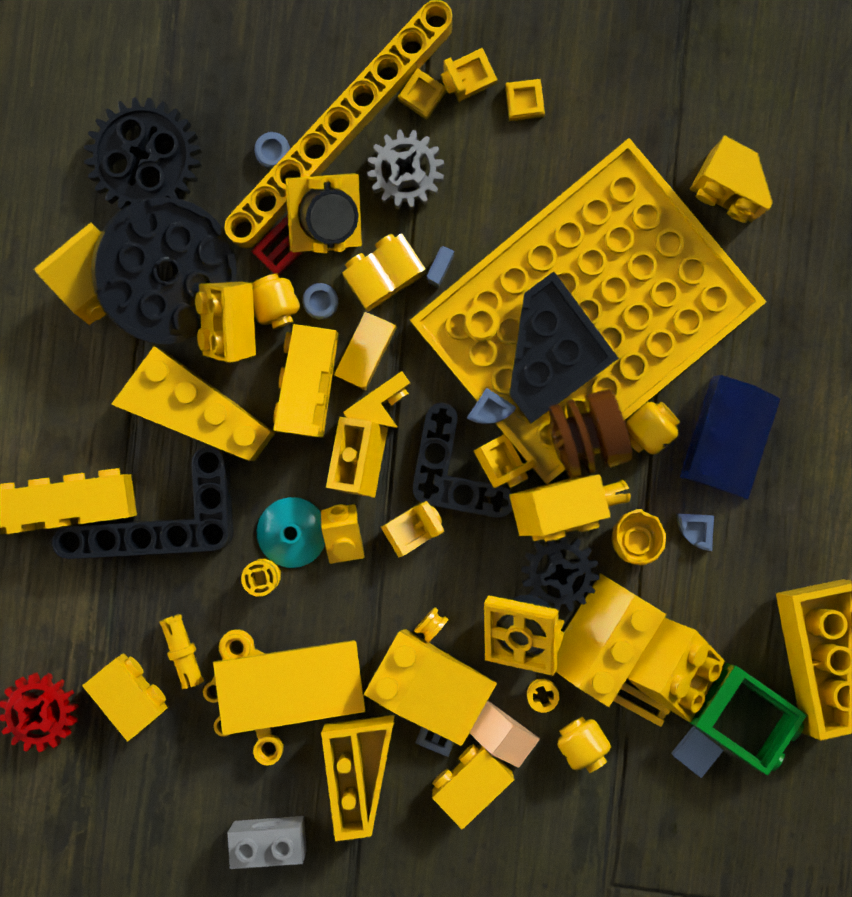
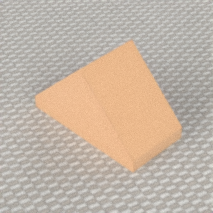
[470,701,540,768]

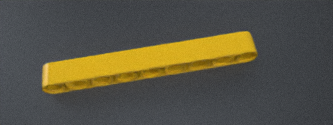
[224,0,453,248]

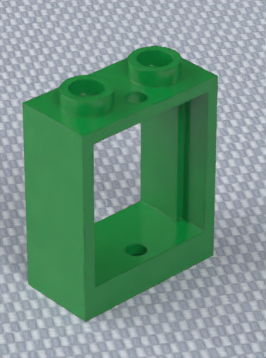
[687,663,807,776]

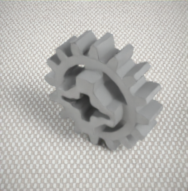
[367,130,444,210]

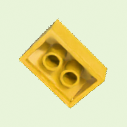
[556,573,666,707]

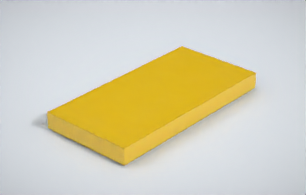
[213,640,365,735]

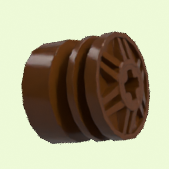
[548,388,633,479]

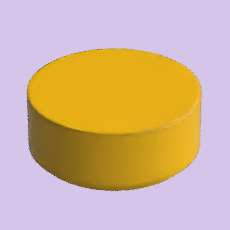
[464,304,500,341]

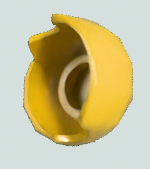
[611,509,666,566]

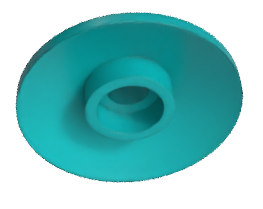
[257,497,325,568]

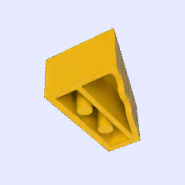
[273,324,339,438]
[321,715,395,841]

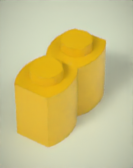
[342,234,426,312]

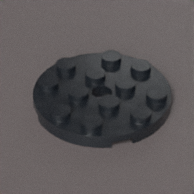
[91,197,236,344]

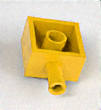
[509,474,631,541]

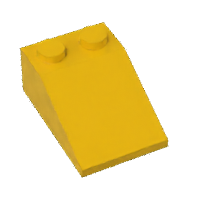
[363,629,497,746]

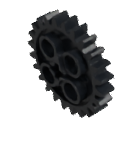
[84,97,202,210]

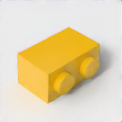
[326,417,388,498]
[82,653,168,742]
[432,744,514,829]

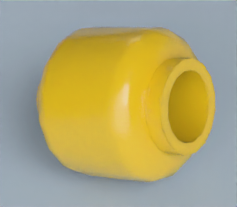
[252,273,300,329]
[626,402,680,454]
[557,716,611,773]

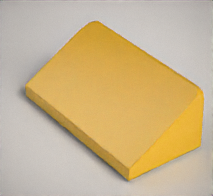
[334,312,397,391]

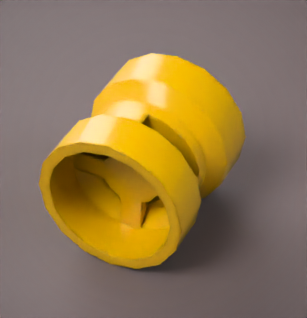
[241,558,281,597]

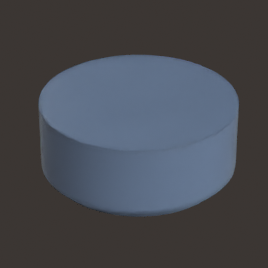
[254,132,291,170]
[302,283,339,320]

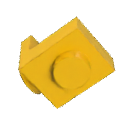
[440,48,498,102]
[474,434,537,488]
[381,501,444,557]
[321,504,365,564]

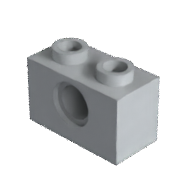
[228,816,307,869]

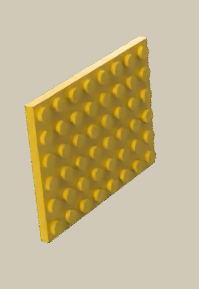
[410,138,766,485]

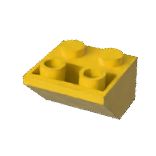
[690,135,772,223]
[195,282,256,362]
[627,618,725,722]

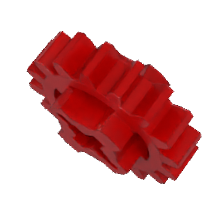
[0,672,79,752]

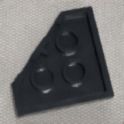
[509,271,619,424]

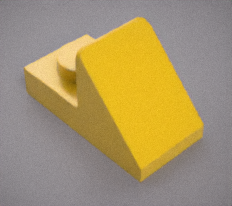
[343,371,411,428]

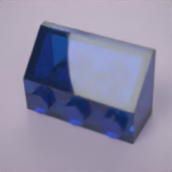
[679,375,781,499]

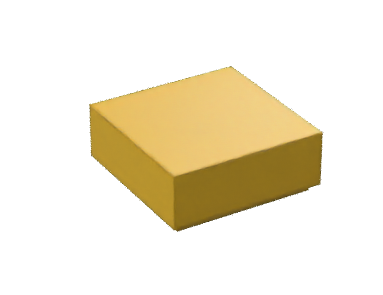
[397,68,447,120]
[505,79,545,121]

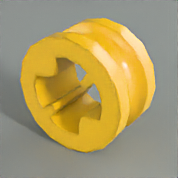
[414,607,448,643]
[526,678,559,713]

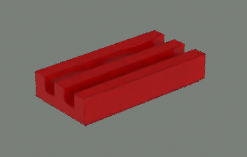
[251,202,314,276]

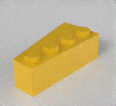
[111,346,276,461]
[0,468,137,534]
[776,579,852,741]

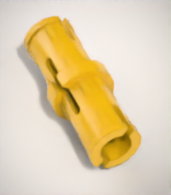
[159,614,204,689]

